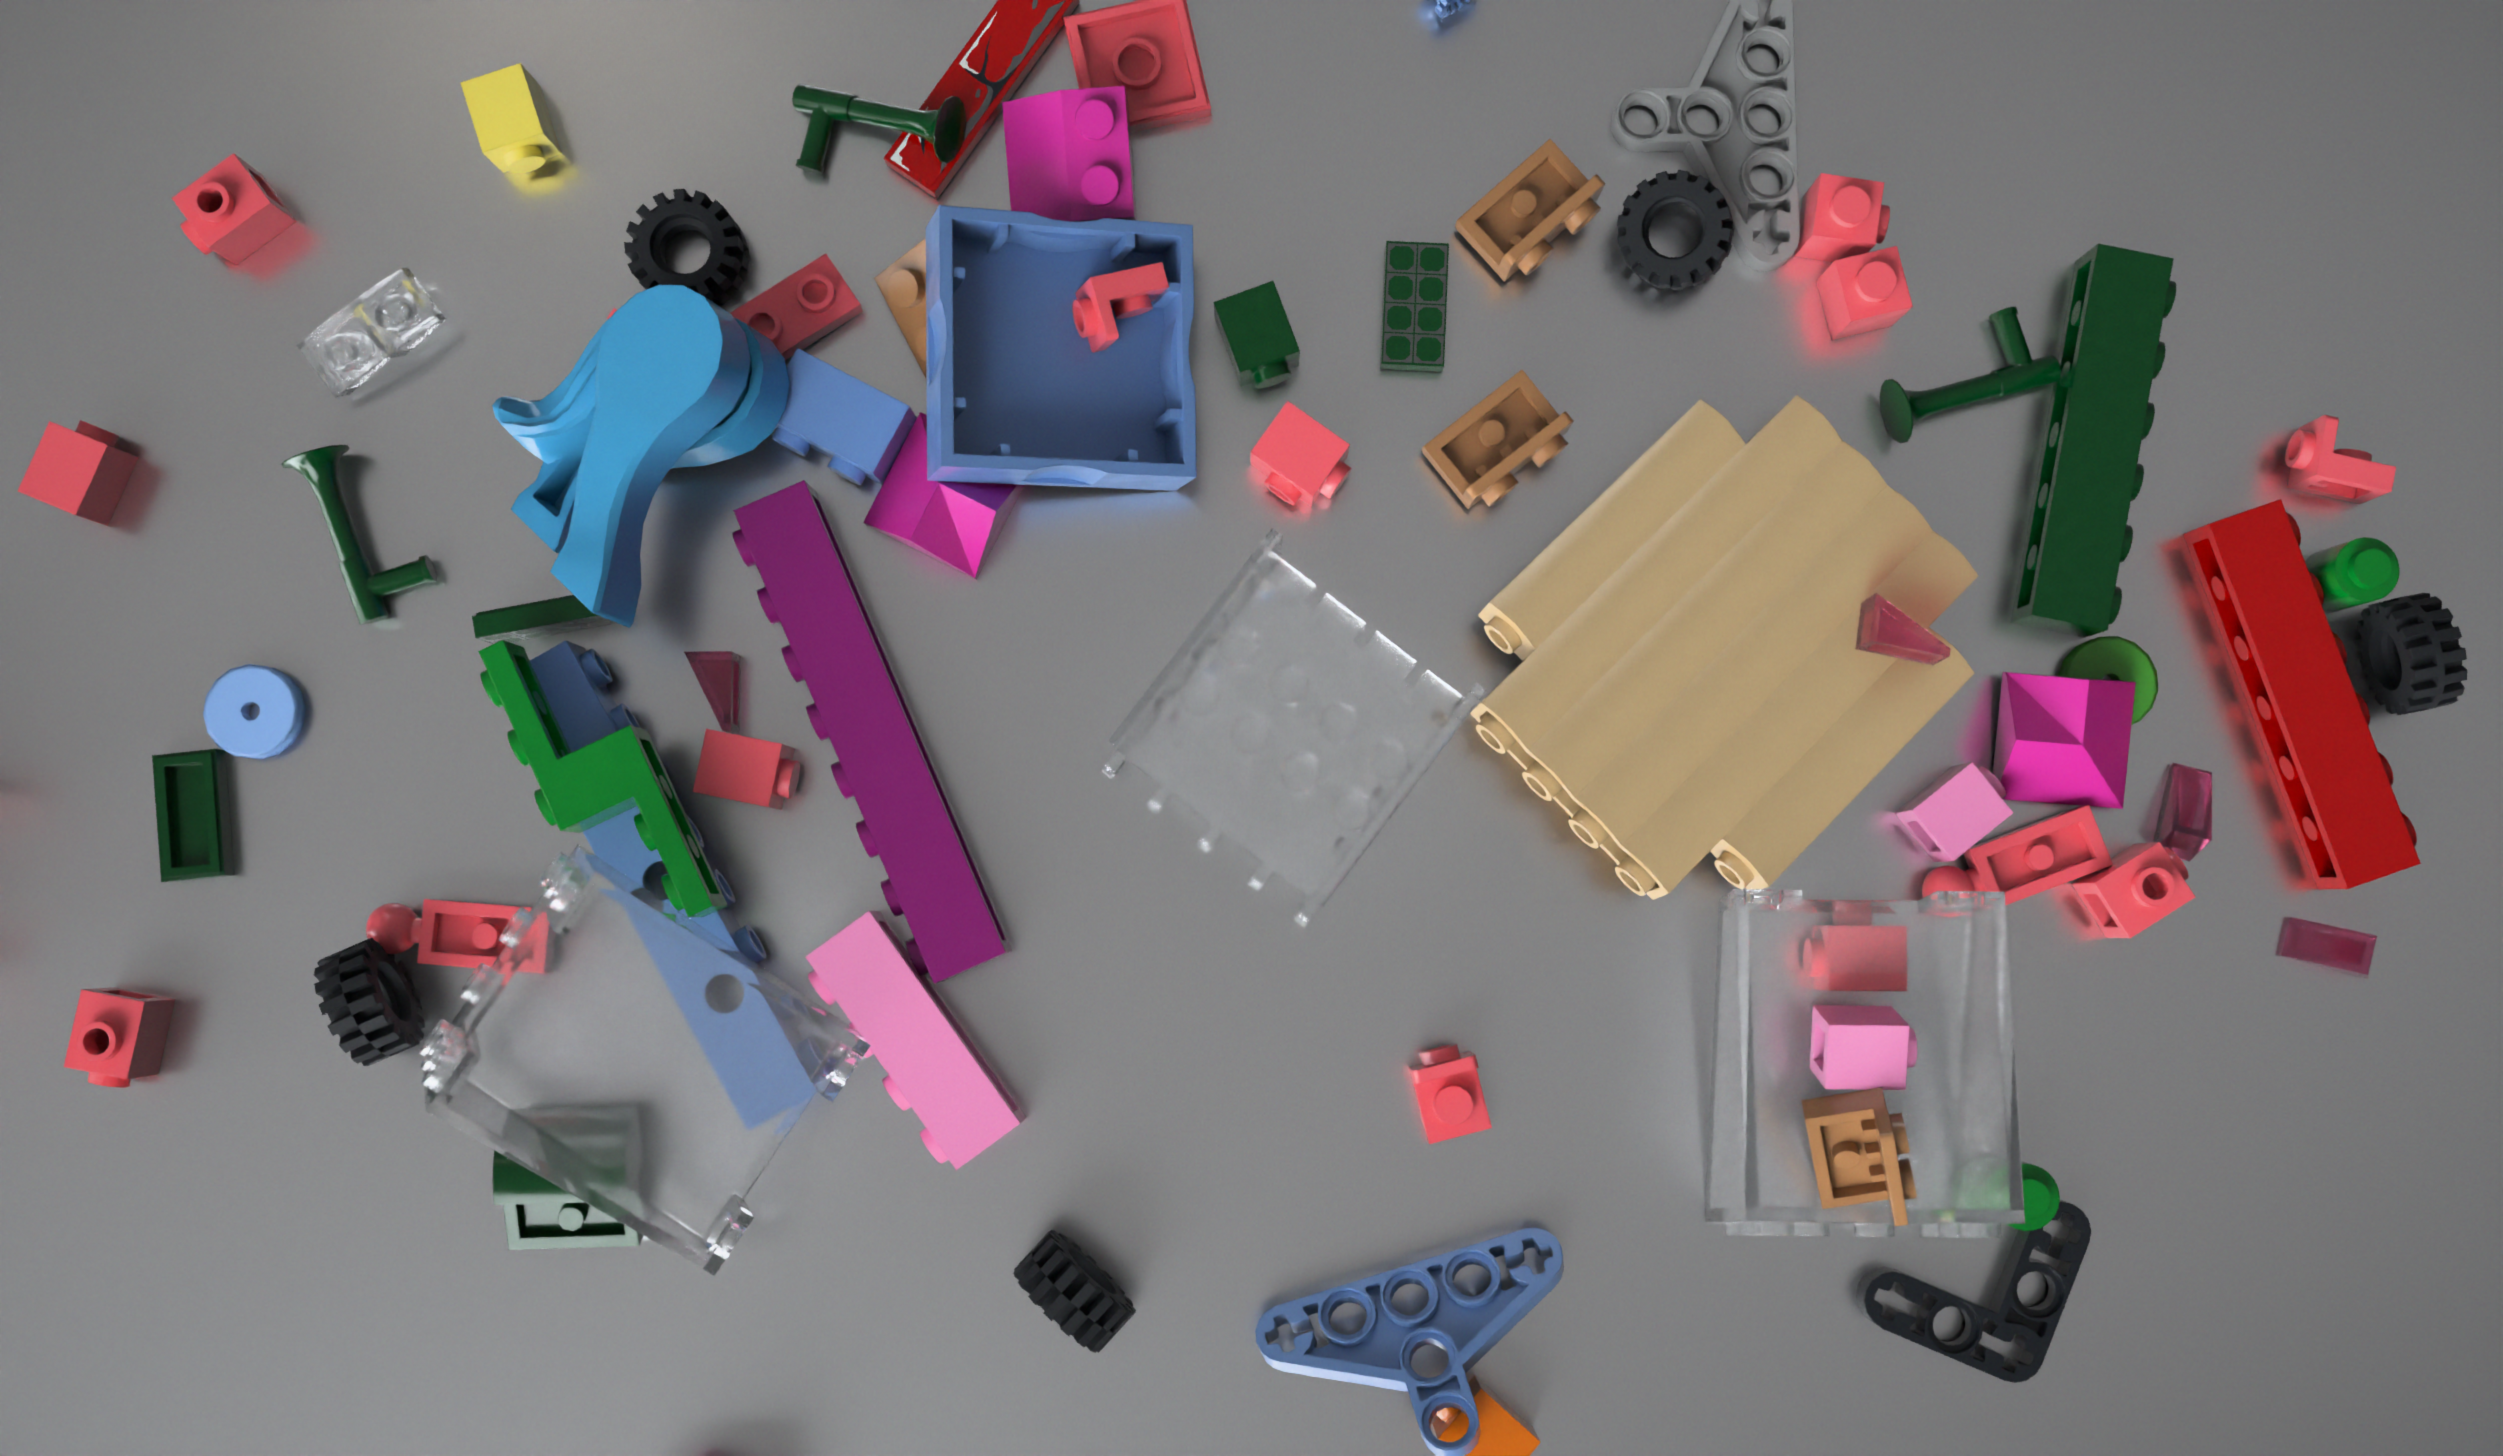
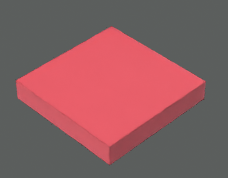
[1063,0,1211,133]

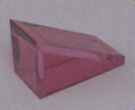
[1855,593,1951,665]
[684,651,741,734]
[2153,763,2212,862]
[2281,917,2377,979]

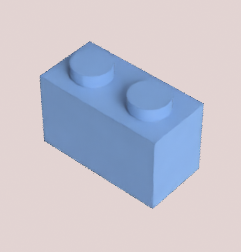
[771,348,917,485]

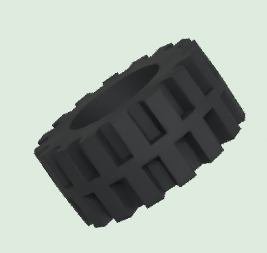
[1617,170,1734,290]
[2356,593,2467,715]

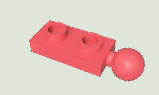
[730,254,863,360]
[1922,805,2113,917]
[366,899,560,974]

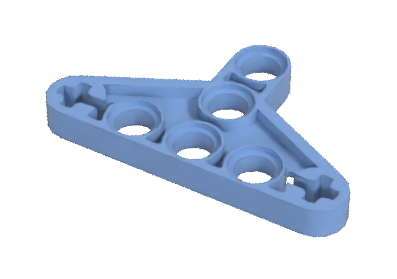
[1255,1227,1564,1456]

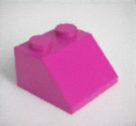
[1002,86,1137,222]

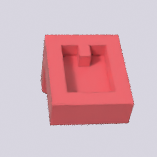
[1072,262,1169,353]
[2285,415,2396,504]
[1408,1043,1492,1144]

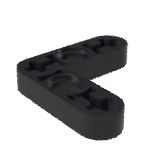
[1856,1200,2091,1383]

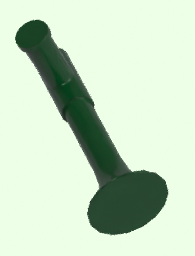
[792,83,966,174]
[1879,306,2061,443]
[281,445,437,625]

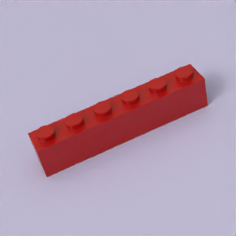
[2183,499,2421,890]

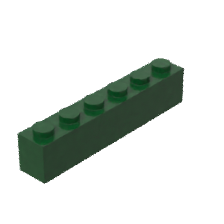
[2010,243,2176,638]

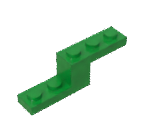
[478,640,728,917]

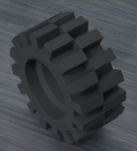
[624,189,749,305]
[314,938,425,1066]
[1013,1230,1136,1353]

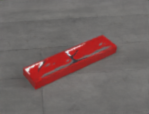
[884,0,1080,199]

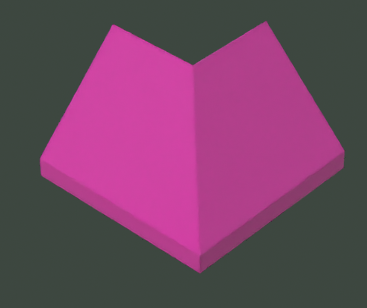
[863,412,1025,580]
[1993,672,2136,809]

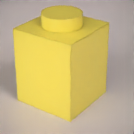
[460,63,562,173]

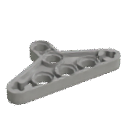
[1610,0,1800,272]

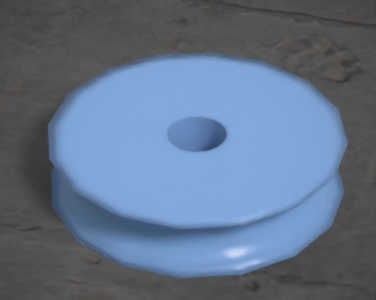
[203,664,306,760]

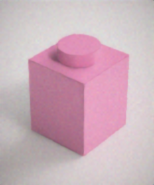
[1895,762,2013,862]
[1810,1005,1917,1090]

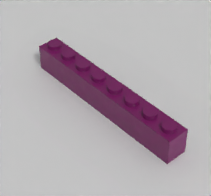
[732,480,1012,984]

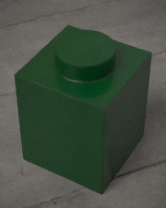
[1214,281,1300,389]

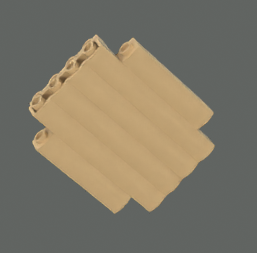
[1470,395,1978,900]

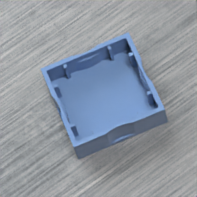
[926,205,1197,491]

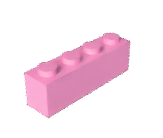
[805,911,1027,1170]

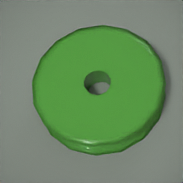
[2058,636,2158,725]

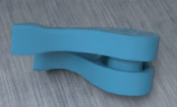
[492,285,790,628]

